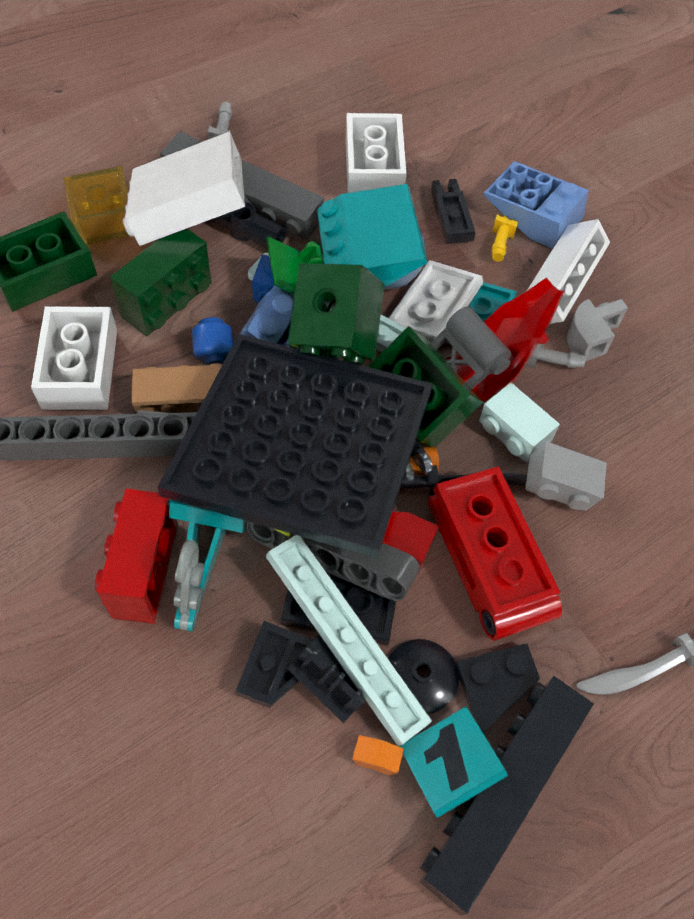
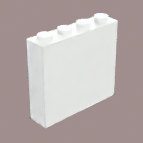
[123,132,245,246]

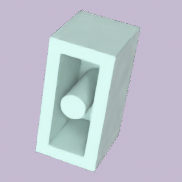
[479,383,560,463]

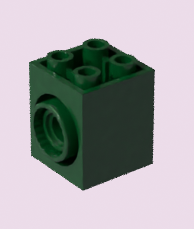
[288,263,385,365]

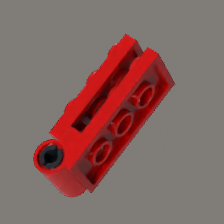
[427,466,562,641]

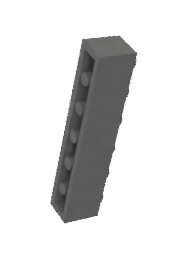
[160,131,324,240]

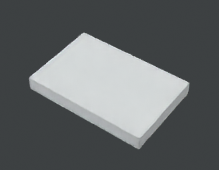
[388,260,483,348]

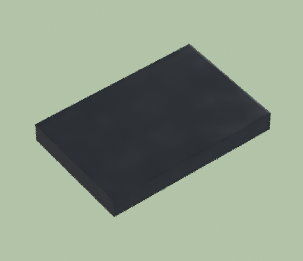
[280,572,396,646]

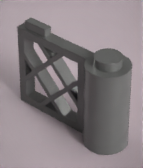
[430,306,511,389]

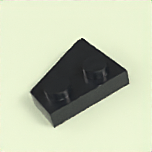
[234,621,313,708]
[456,643,540,734]

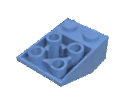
[484,161,589,249]
[240,286,340,360]

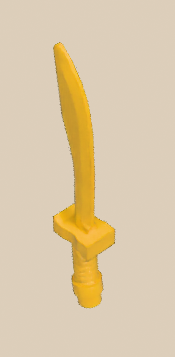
[491,214,518,262]

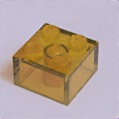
[63,166,129,245]

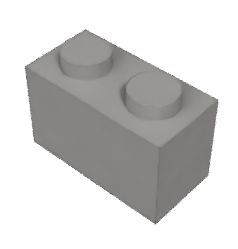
[525,441,607,511]

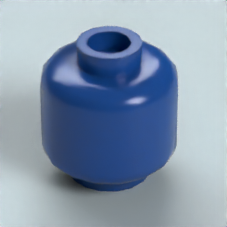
[191,317,234,365]

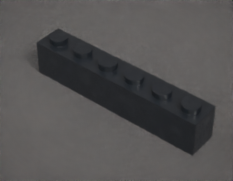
[419,676,594,915]

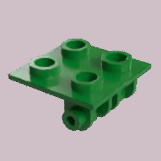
[266,236,324,294]

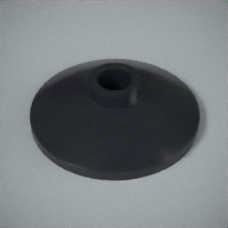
[388,639,459,714]

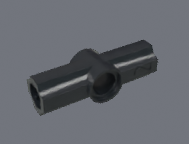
[211,201,287,248]

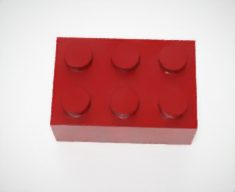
[94,488,178,624]

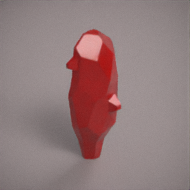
[446,278,565,403]

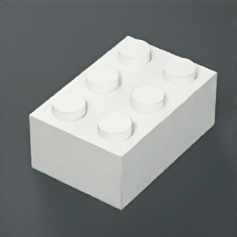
[345,113,406,193]
[31,307,117,410]

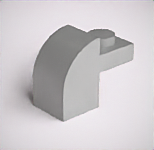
[566,299,628,361]

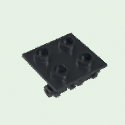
[287,634,365,724]

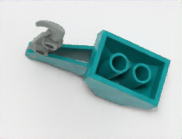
[169,500,248,632]

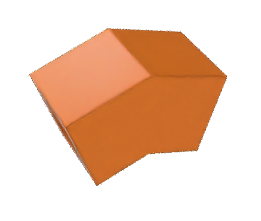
[352,735,404,775]

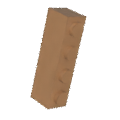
[132,363,223,414]

